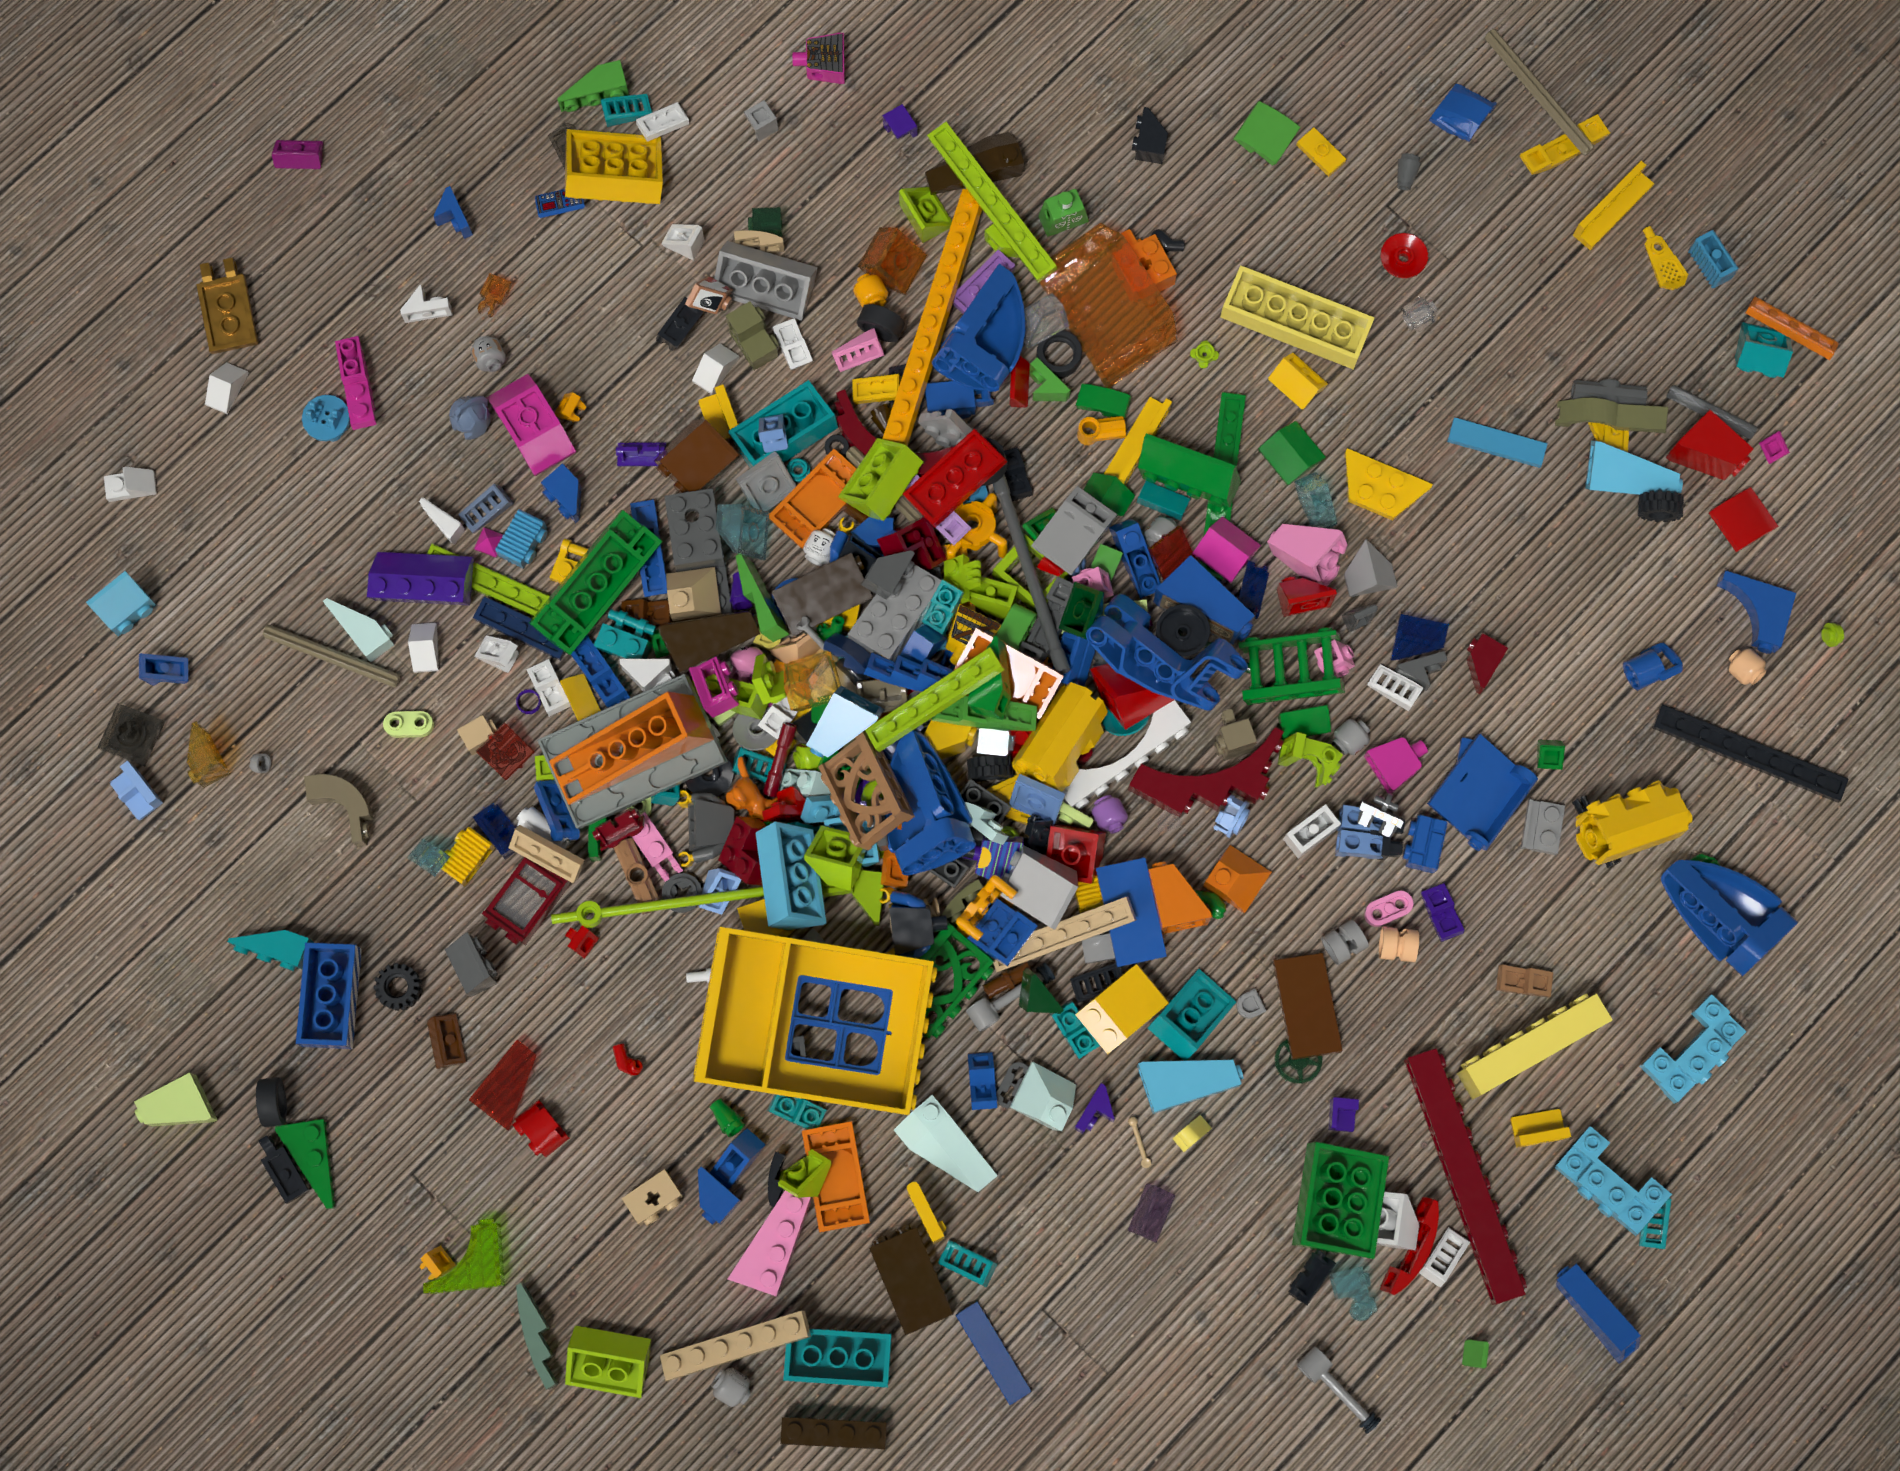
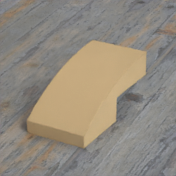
[734,230,785,253]

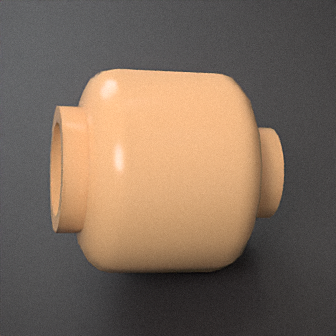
[1728,649,1766,685]

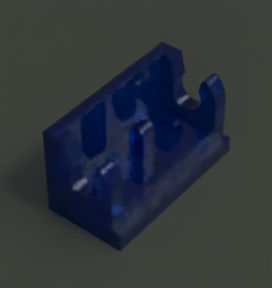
[1238,561,1269,619]
[473,803,516,860]

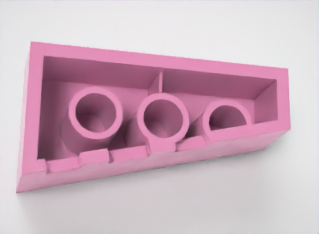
[728,1190,812,1297]

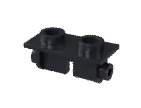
[1023,814,1053,855]
[1288,1249,1336,1306]

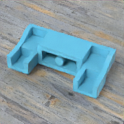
[1639,994,1746,1104]
[1555,1126,1672,1236]

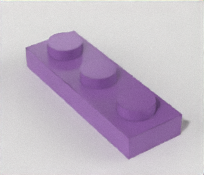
[952,250,1015,314]

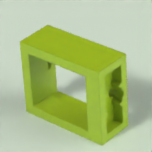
[992,535,1069,613]

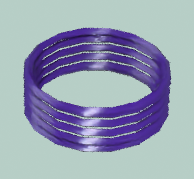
[516,689,541,714]

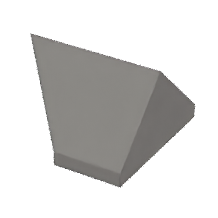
[1344,539,1397,597]

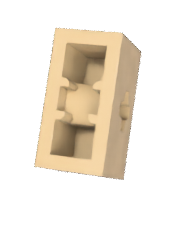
[621,1169,684,1226]

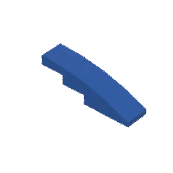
[630,500,667,597]
[571,635,630,708]
[864,653,954,692]

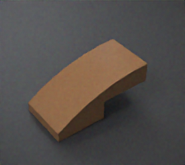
[1496,965,1553,997]

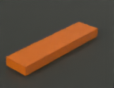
[1745,296,1839,360]

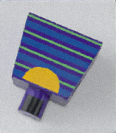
[963,835,1024,879]

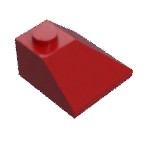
[1276,577,1337,617]

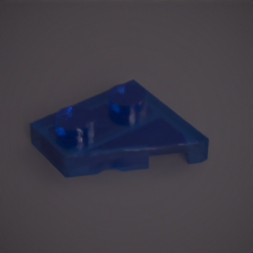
[1390,614,1449,661]

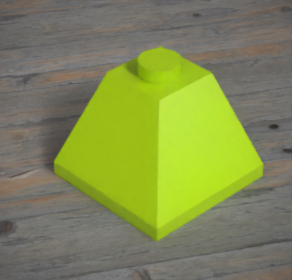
[804,825,866,891]

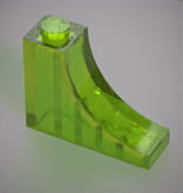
[423,1219,505,1295]

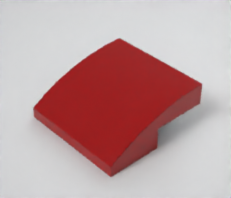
[1709,487,1779,552]

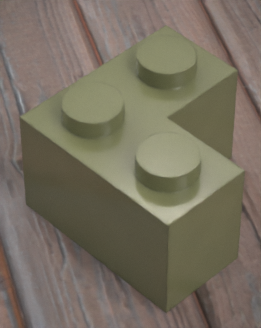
[725,301,779,371]

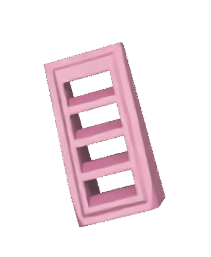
[832,328,884,372]

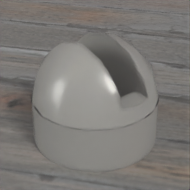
[249,753,271,773]

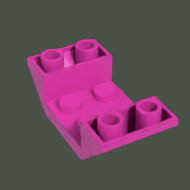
[486,374,576,476]

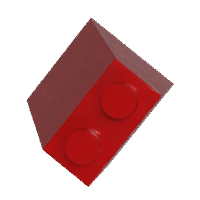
[1666,410,1754,480]
[1090,664,1174,730]

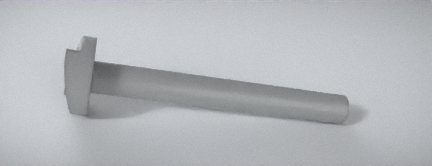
[796,617,839,663]

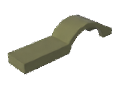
[1555,398,1668,433]

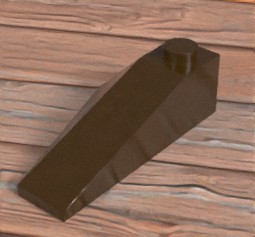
[925,132,1024,195]

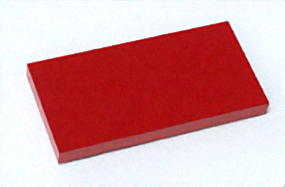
[903,428,1007,528]

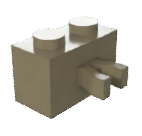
[1214,709,1257,761]

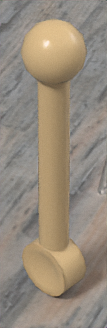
[1128,1116,1151,1168]

